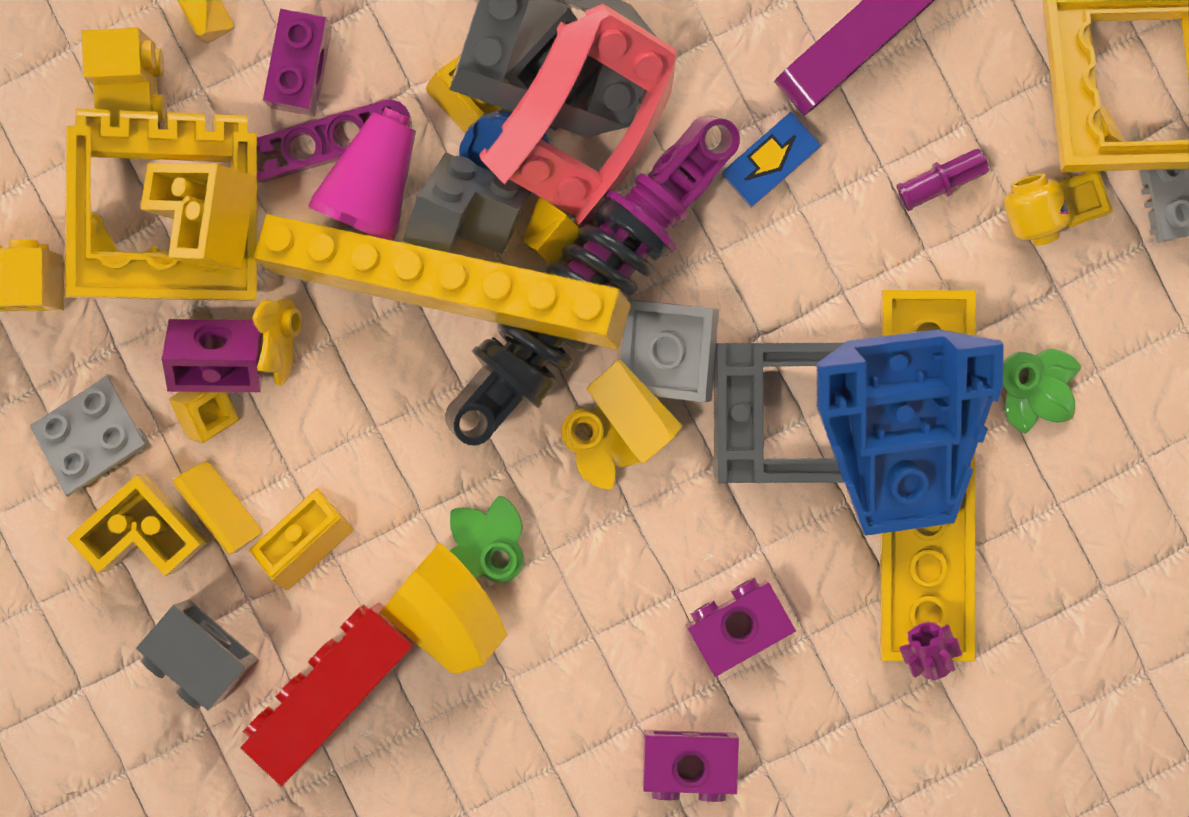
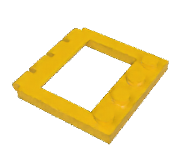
[1043,0,1189,172]
[65,108,257,301]

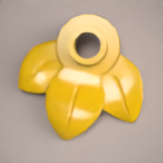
[252,299,302,386]
[561,405,641,490]

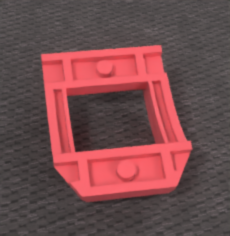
[479,4,677,226]

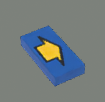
[721,112,821,208]

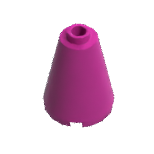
[308,107,416,241]

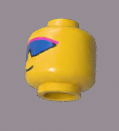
[1003,174,1071,246]

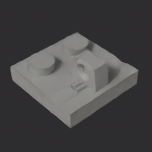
[621,300,719,402]

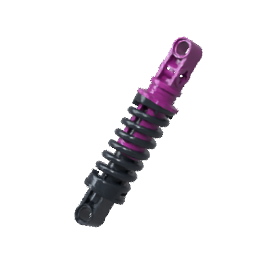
[445,116,740,446]

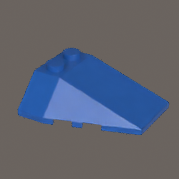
[817,329,1004,536]

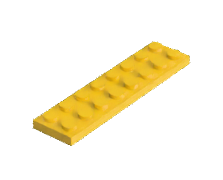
[880,290,976,662]

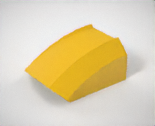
[380,542,508,674]

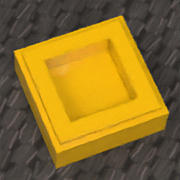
[1059,171,1113,229]

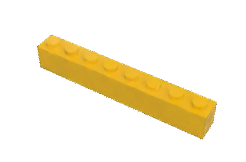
[253,214,631,350]

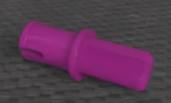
[896,149,989,211]

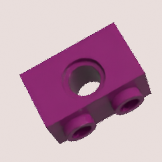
[263,8,332,117]
[162,319,263,393]
[686,577,796,677]
[642,730,739,802]

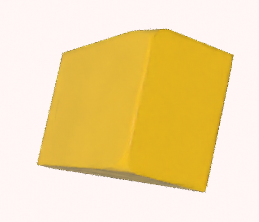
[586,358,682,464]

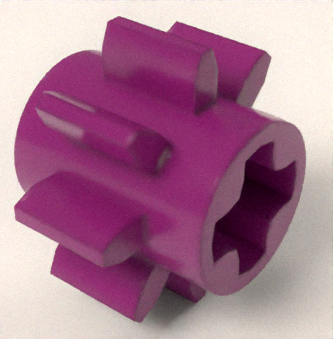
[900,622,962,681]

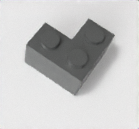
[403,152,530,254]

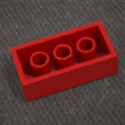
[240,602,416,787]

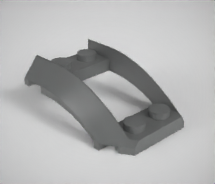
[449,0,657,137]
[710,342,845,483]

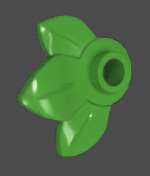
[1002,349,1081,434]
[449,496,524,583]

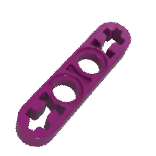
[257,99,412,183]

